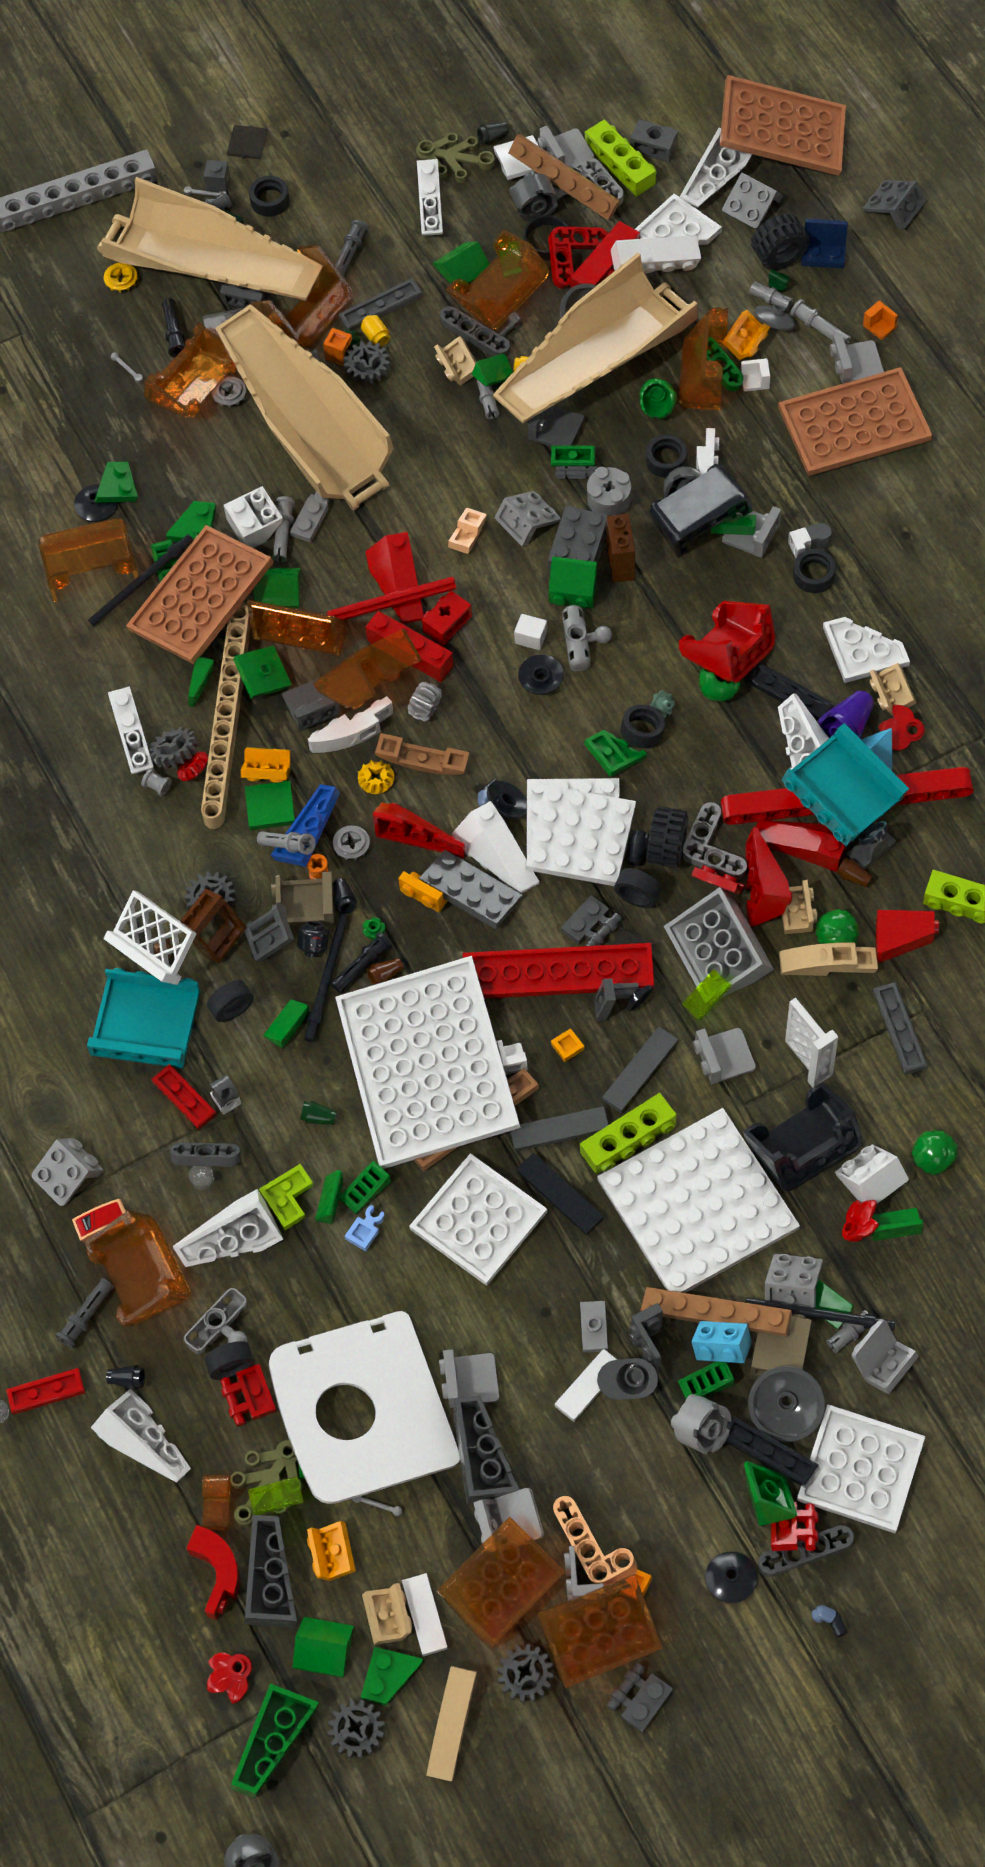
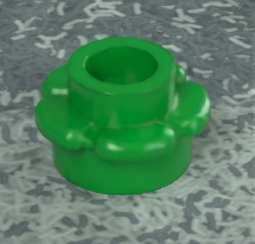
[362,917,385,940]

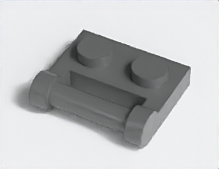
[245,902,294,962]

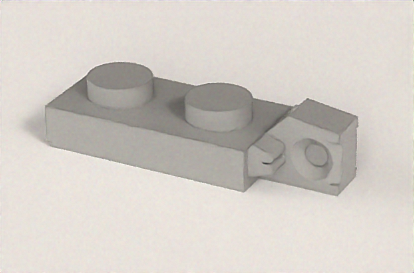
[290,491,329,543]

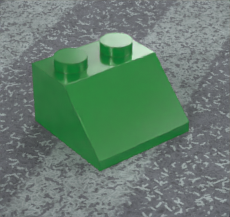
[548,556,597,609]

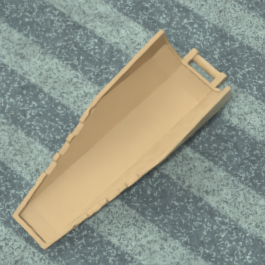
[97,177,323,301]
[493,253,698,423]
[215,304,394,511]

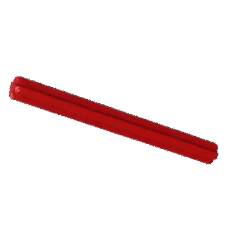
[327,577,456,624]

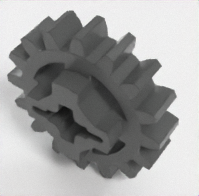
[343,341,390,385]
[149,727,199,769]
[185,871,236,921]
[497,1644,554,1703]
[327,1700,385,1759]

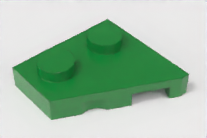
[95,462,138,503]
[166,501,216,542]
[584,730,647,777]
[361,1647,423,1706]

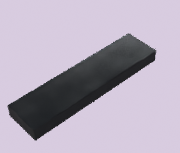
[744,663,834,722]
[516,1153,603,1236]
[725,1416,820,1488]

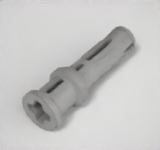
[790,299,851,345]
[272,496,295,562]
[257,831,315,855]

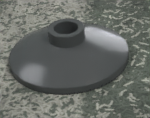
[754,304,795,331]

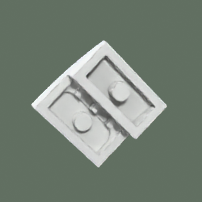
[494,135,539,180]

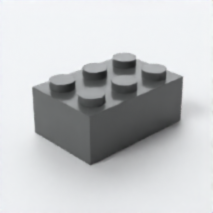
[548,506,608,575]

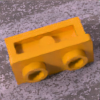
[722,310,770,360]
[241,748,290,783]
[398,871,447,912]
[307,1521,356,1581]

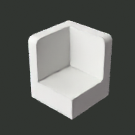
[741,358,770,391]
[514,614,547,650]
[497,1040,528,1075]

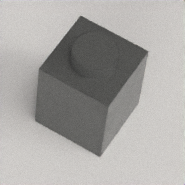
[204,160,230,193]

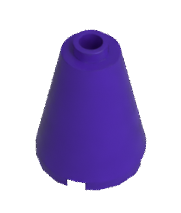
[818,691,874,738]

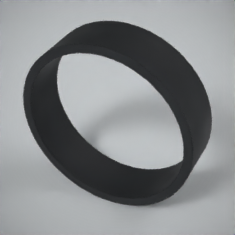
[524,215,569,260]

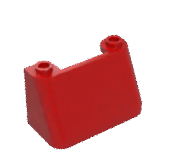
[679,601,775,683]

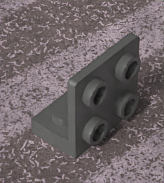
[863,180,926,229]
[220,284,270,312]
[528,405,584,446]
[282,677,341,731]
[629,1303,663,1373]

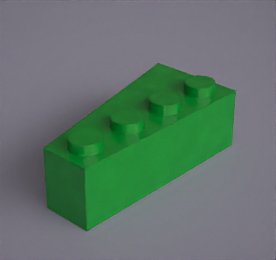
[230,1683,319,1799]

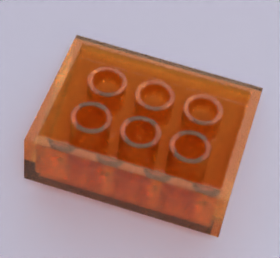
[247,600,347,656]
[437,1517,565,1650]
[537,1574,663,1688]

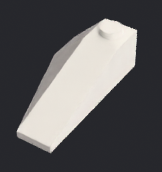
[679,128,752,208]
[778,693,829,770]
[452,801,540,894]
[173,1189,283,1267]
[91,1389,191,1483]

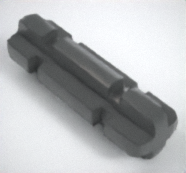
[556,466,598,479]

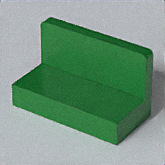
[871,1208,924,1241]

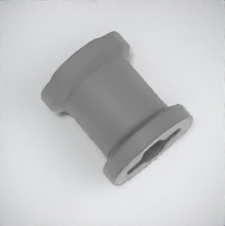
[141,768,172,797]

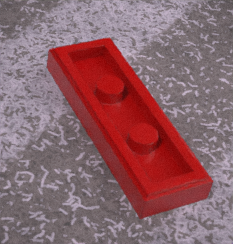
[151,1064,217,1130]
[6,1368,85,1415]

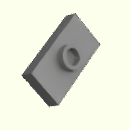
[580,1301,608,1352]

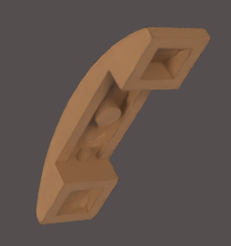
[375,733,470,775]

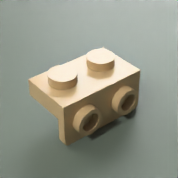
[434,336,476,386]
[869,663,916,716]
[782,880,817,934]
[362,1583,412,1645]

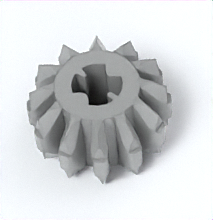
[408,682,442,721]

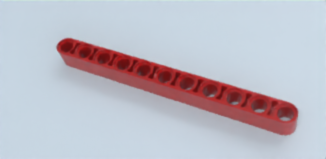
[720,767,974,825]

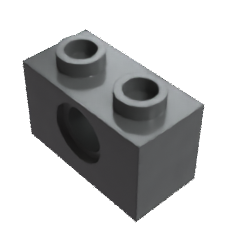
[630,119,678,162]

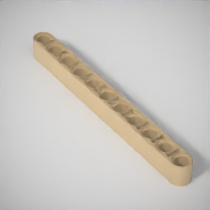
[201,603,252,829]

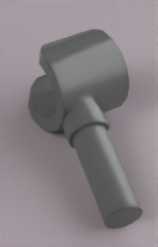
[499,312,522,337]

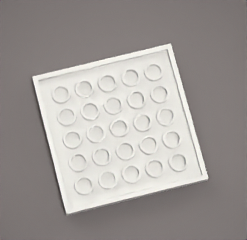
[597,1108,800,1293]

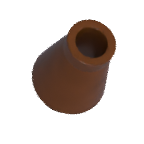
[836,857,872,888]
[367,958,404,985]

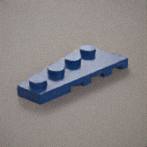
[271,784,340,867]

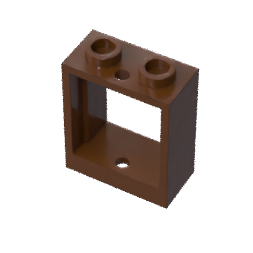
[606,514,635,583]
[180,889,247,964]

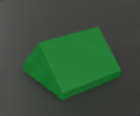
[433,242,492,292]
[254,568,301,609]
[744,1461,797,1526]
[292,1617,354,1678]

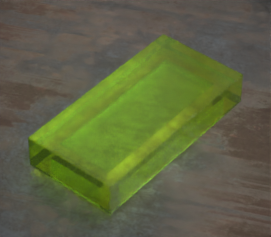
[682,969,732,1021]
[248,1477,304,1515]

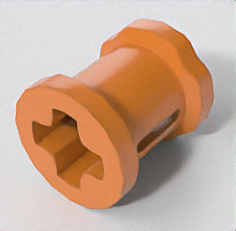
[307,854,329,879]

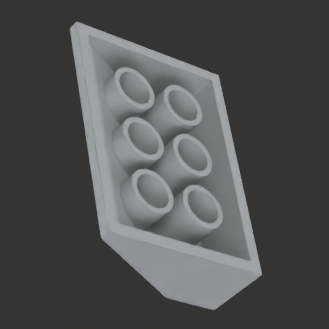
[664,887,774,1004]

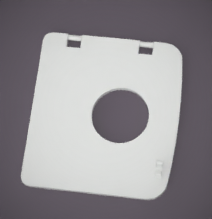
[269,1311,460,1504]

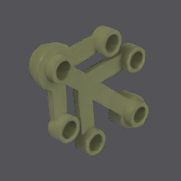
[416,133,495,183]
[230,1440,302,1528]

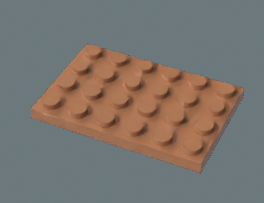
[720,75,846,176]
[778,367,932,476]
[126,525,274,664]

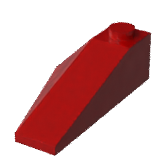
[365,532,424,624]
[373,802,465,858]
[755,820,849,872]
[745,827,792,927]

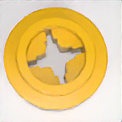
[104,263,138,293]
[358,760,394,794]

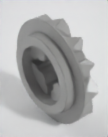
[212,376,247,408]
[333,826,370,860]

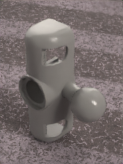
[562,605,612,672]
[184,1288,248,1355]

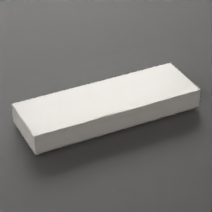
[555,1349,617,1422]
[402,1573,448,1656]

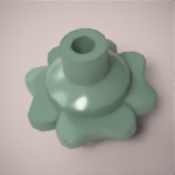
[650,690,675,718]

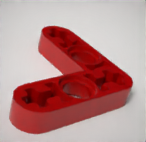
[548,227,608,289]

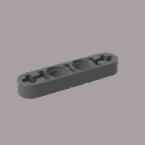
[440,306,510,357]
[758,1525,854,1577]

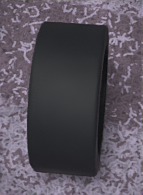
[249,175,289,217]
[646,434,687,478]
[793,549,836,593]
[620,705,666,748]
[614,868,661,908]
[207,980,254,1022]
[204,1341,255,1380]

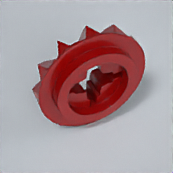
[177,751,208,781]

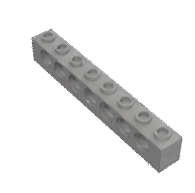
[0,149,158,233]

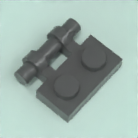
[561,895,622,946]
[606,1663,673,1734]

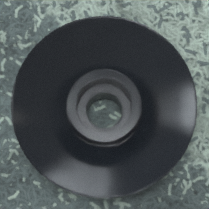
[74,484,118,522]
[518,654,563,695]
[487,781,527,819]
[705,1552,757,1603]

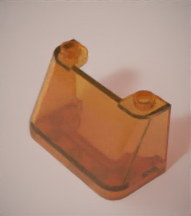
[446,229,549,329]
[678,307,728,410]
[144,322,237,418]
[84,1210,191,1327]

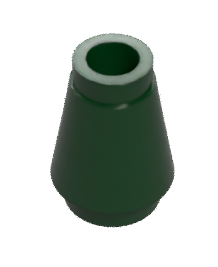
[300,1100,337,1125]

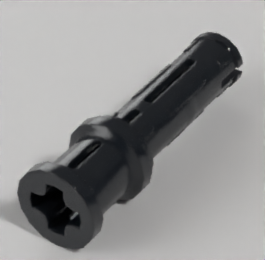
[162,298,187,358]
[331,932,393,994]

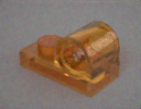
[202,1475,232,1530]

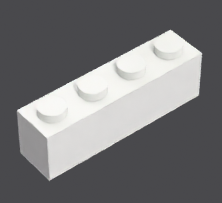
[611,235,701,273]

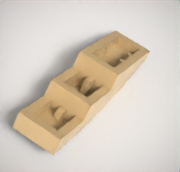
[426,1666,477,1781]

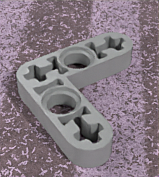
[551,158,623,206]
[682,802,747,880]

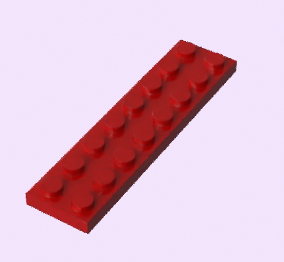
[462,943,654,999]

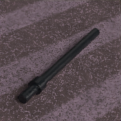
[88,534,193,627]
[304,913,349,1042]
[745,1297,896,1331]

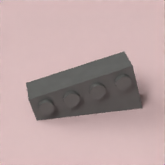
[452,1395,520,1505]
[244,1515,297,1628]

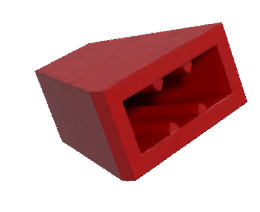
[876,910,939,963]

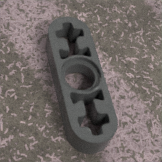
[170,1142,241,1167]

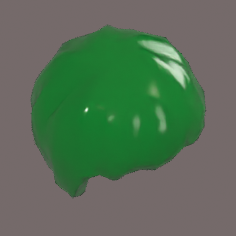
[639,378,677,419]
[698,668,740,702]
[816,909,859,944]
[911,1129,958,1175]

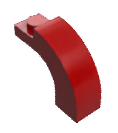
[186,1525,240,1620]

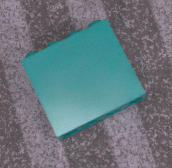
[781,723,909,846]
[87,968,201,1069]

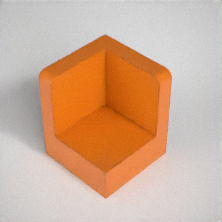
[863,300,898,340]
[323,328,352,366]

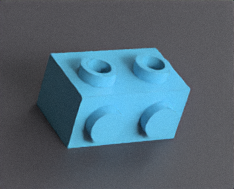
[692,1321,752,1363]

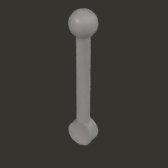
[184,186,221,196]
[111,352,143,383]
[352,1496,402,1516]

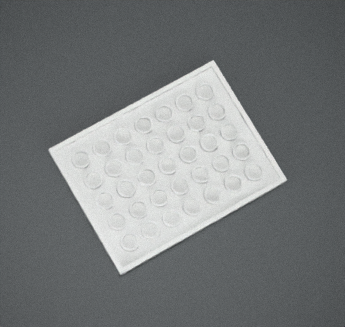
[335,956,521,1169]

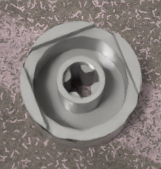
[587,467,631,516]
[671,1394,731,1454]

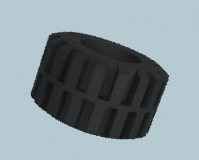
[751,213,810,270]
[646,806,688,868]

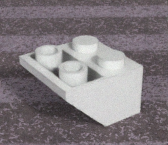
[224,486,283,548]
[835,1144,909,1203]

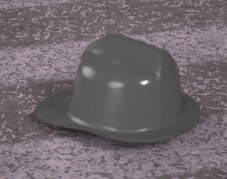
[597,1358,658,1400]

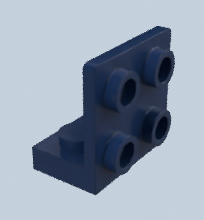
[801,219,848,269]

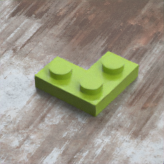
[259,1164,314,1230]

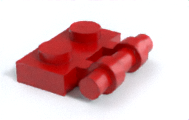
[691,865,745,895]
[220,1364,277,1427]
[771,1502,818,1551]

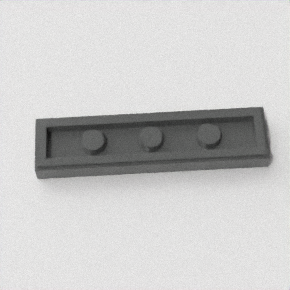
[338,278,423,331]
[873,982,928,1075]
[602,1027,678,1114]
[510,1106,608,1152]

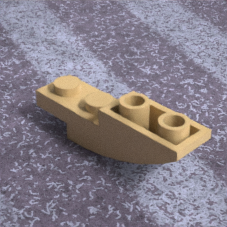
[779,943,878,976]

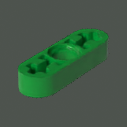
[697,336,744,391]

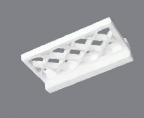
[104,890,197,985]
[785,998,838,1088]

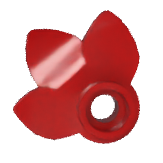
[878,705,925,750]
[842,1200,879,1242]
[207,1652,253,1704]

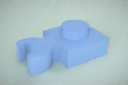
[345,1205,385,1252]

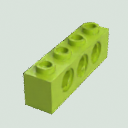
[585,119,657,197]
[923,870,985,924]
[580,1093,677,1175]

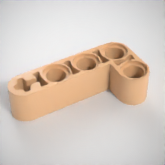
[553,1496,637,1591]

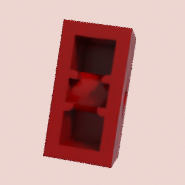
[422,590,472,646]

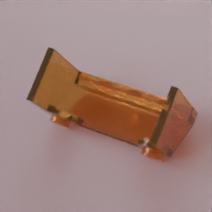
[249,245,352,347]
[38,519,139,602]
[313,628,422,710]

